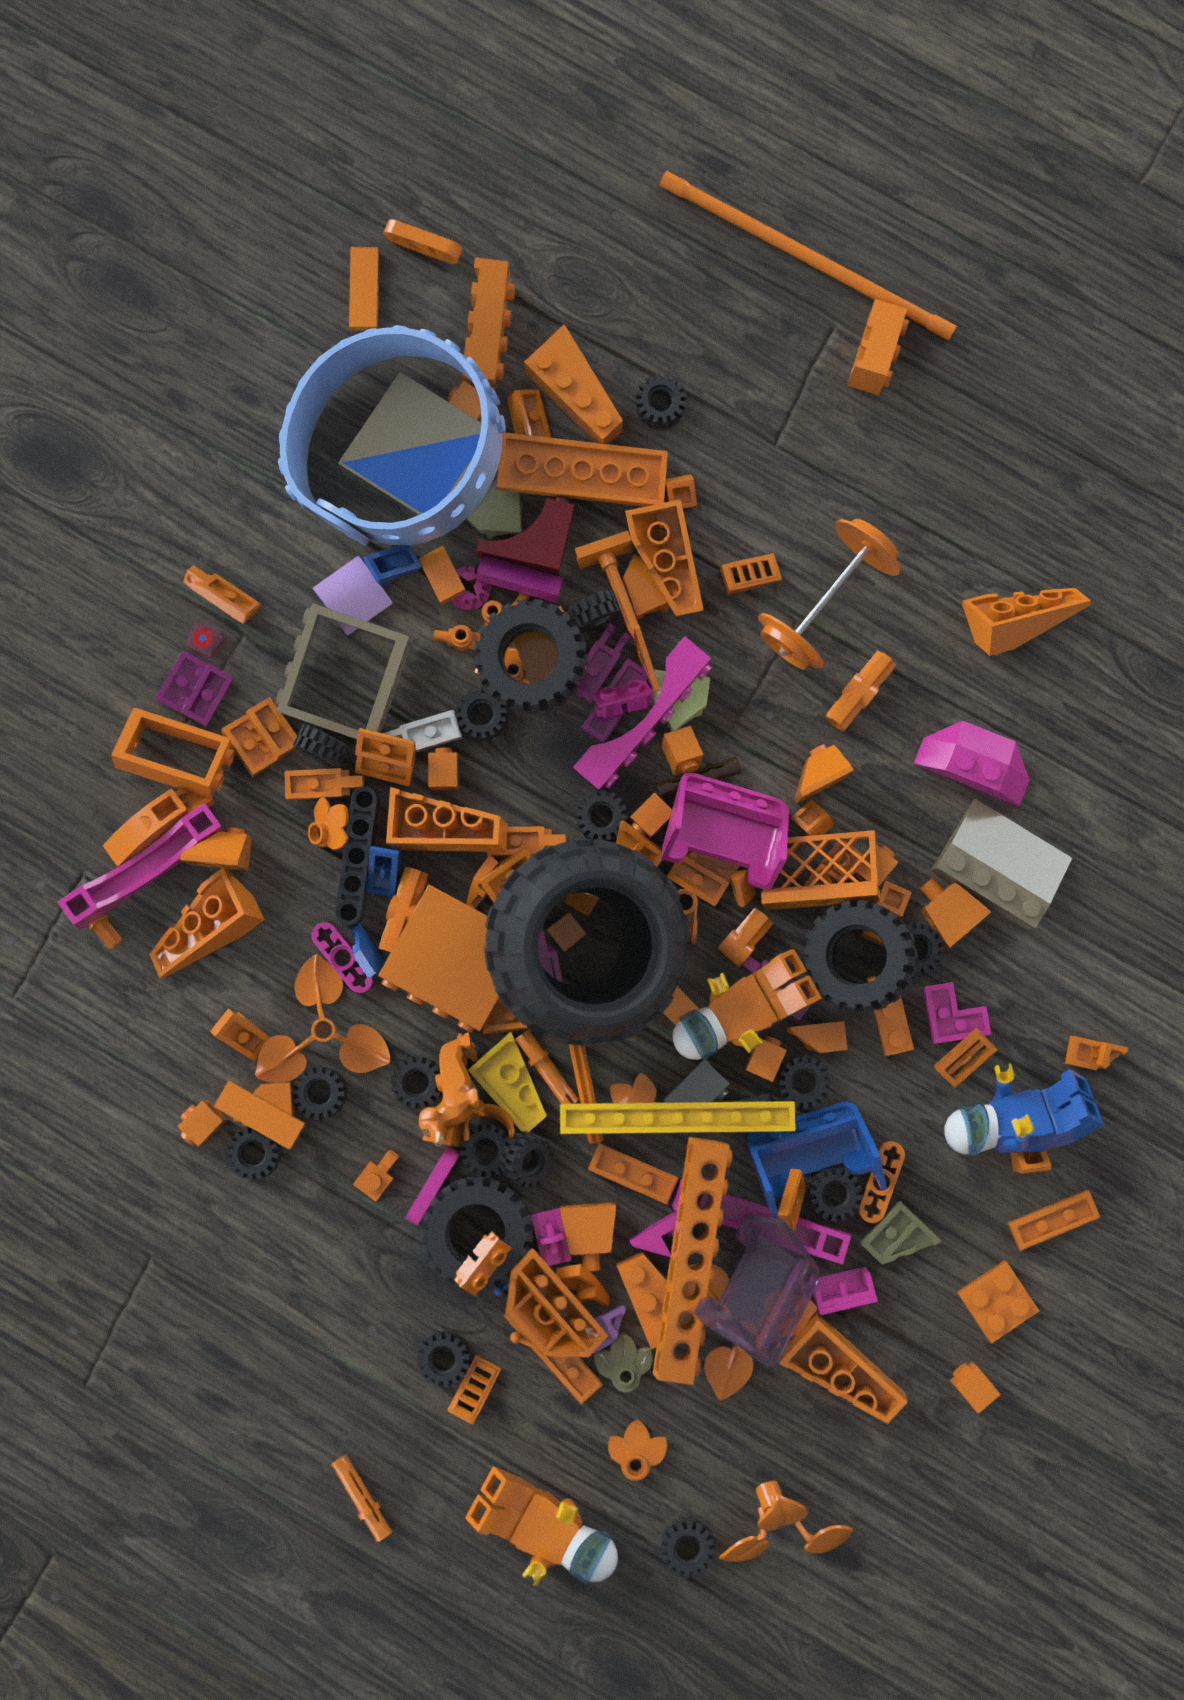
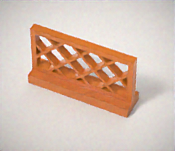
[761,830,880,910]

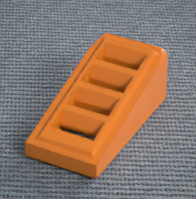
[720,553,782,596]
[447,1354,502,1424]

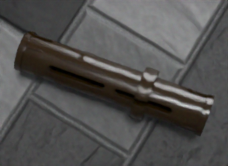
[656,756,742,800]

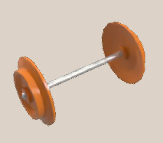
[758,519,901,670]

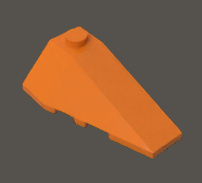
[963,588,1091,656]

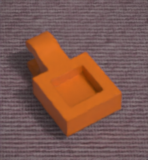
[353,1149,400,1202]

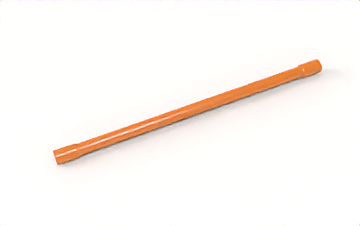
[660,171,957,341]

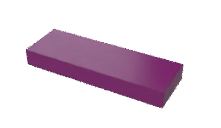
[475,555,563,603]
[581,658,648,743]

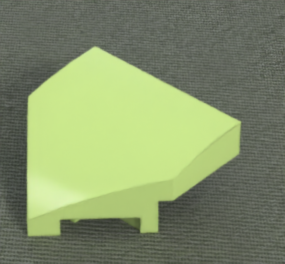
[651,670,710,731]

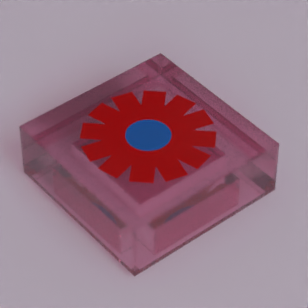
[184,620,223,658]

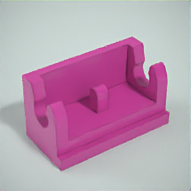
[809,1266,878,1315]

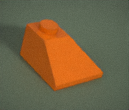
[794,744,854,804]
[180,828,252,871]

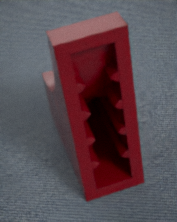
[476,497,574,576]

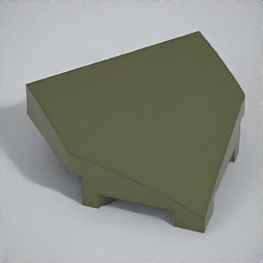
[465,479,524,539]

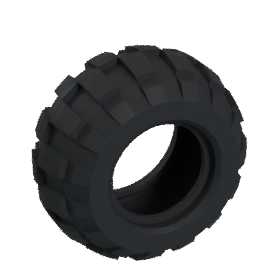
[484,839,690,1047]

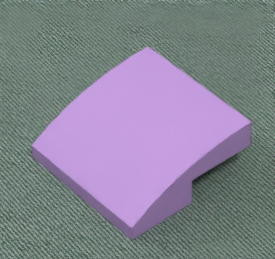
[313,556,393,636]

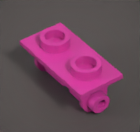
[591,680,653,718]

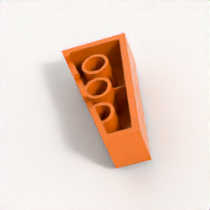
[524,324,623,444]
[778,1312,908,1424]

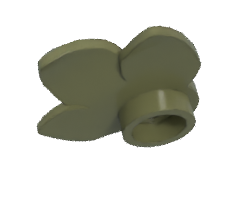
[594,1332,653,1393]

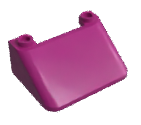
[661,773,789,891]

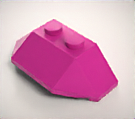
[913,721,1029,806]

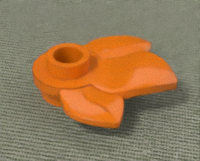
[308,797,349,850]
[610,1073,656,1103]
[608,1419,667,1481]

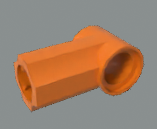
[717,908,773,967]

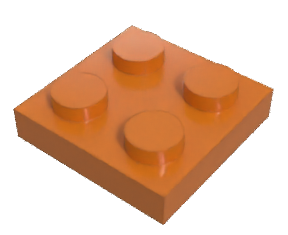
[957,1260,1039,1344]

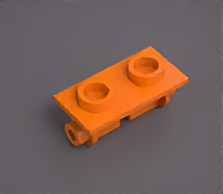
[454,1232,512,1296]

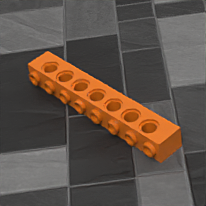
[653,1137,732,1385]

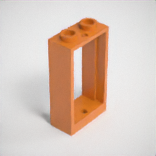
[111,708,235,799]

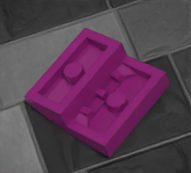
[155,650,234,726]

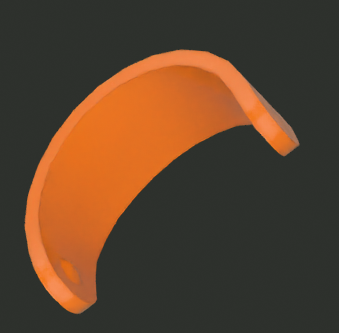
[462,1104,515,1141]

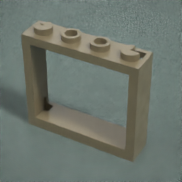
[275,603,413,739]

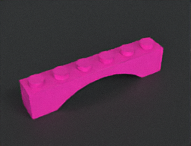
[573,636,712,790]
[57,803,224,930]
[672,1179,851,1264]

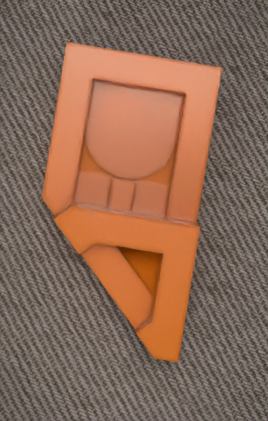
[467,855,500,909]
[787,1021,848,1053]
[1065,1036,1128,1070]
[556,1264,610,1306]

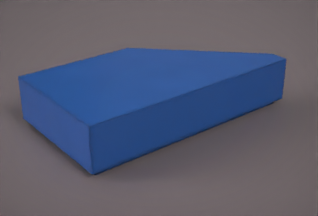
[351,924,385,978]

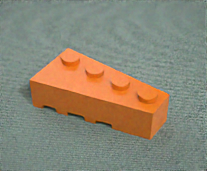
[462,257,515,389]
[386,787,508,852]

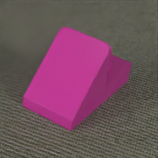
[629,1211,678,1257]

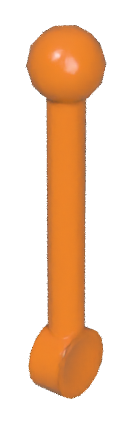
[510,1332,567,1364]

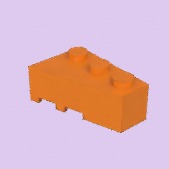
[616,1251,706,1349]

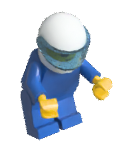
[944,1063,1104,1156]

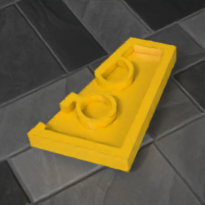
[468,1032,547,1132]

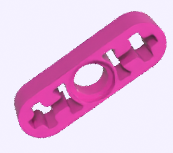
[312,922,374,993]
[405,1145,460,1226]

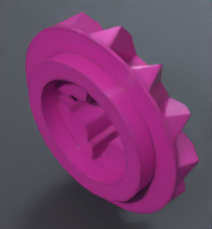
[451,565,491,610]

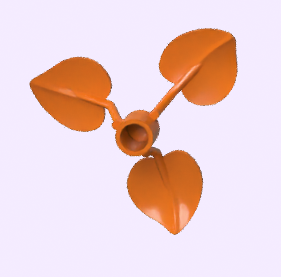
[255,954,390,1083]
[683,1264,817,1400]
[718,1481,853,1562]

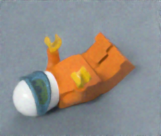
[673,949,822,1061]
[465,1466,618,1586]

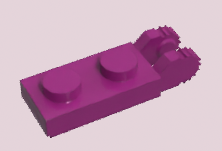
[576,624,631,703]

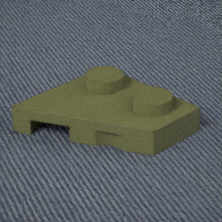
[860,1200,942,1265]

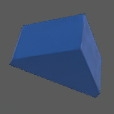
[367,846,403,897]

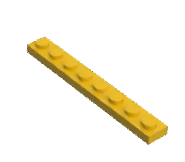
[560,1101,795,1134]

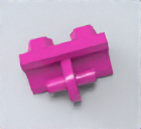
[531,1208,572,1266]

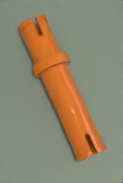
[515,1029,579,1104]
[330,1454,392,1542]

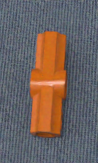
[825,650,896,732]
[379,867,429,952]

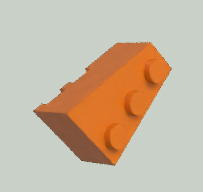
[847,299,909,395]

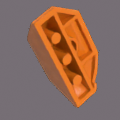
[506,1249,609,1357]

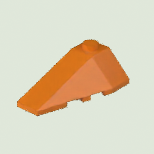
[625,499,704,617]
[149,867,264,979]

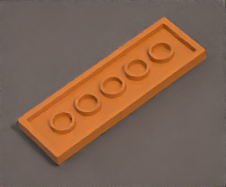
[496,432,668,507]

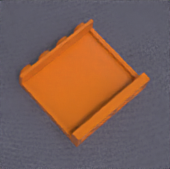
[378,884,499,1033]

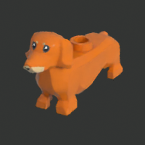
[419,1032,485,1146]

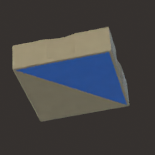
[338,372,481,518]

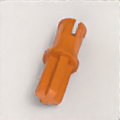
[89,915,122,949]

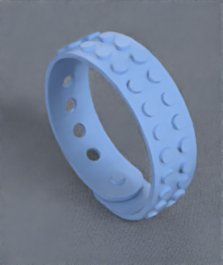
[278,326,506,546]

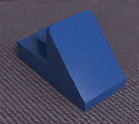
[363,545,422,589]

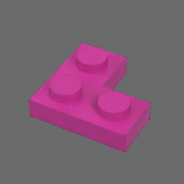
[923,982,991,1044]

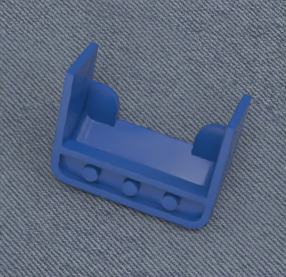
[747,1102,887,1224]

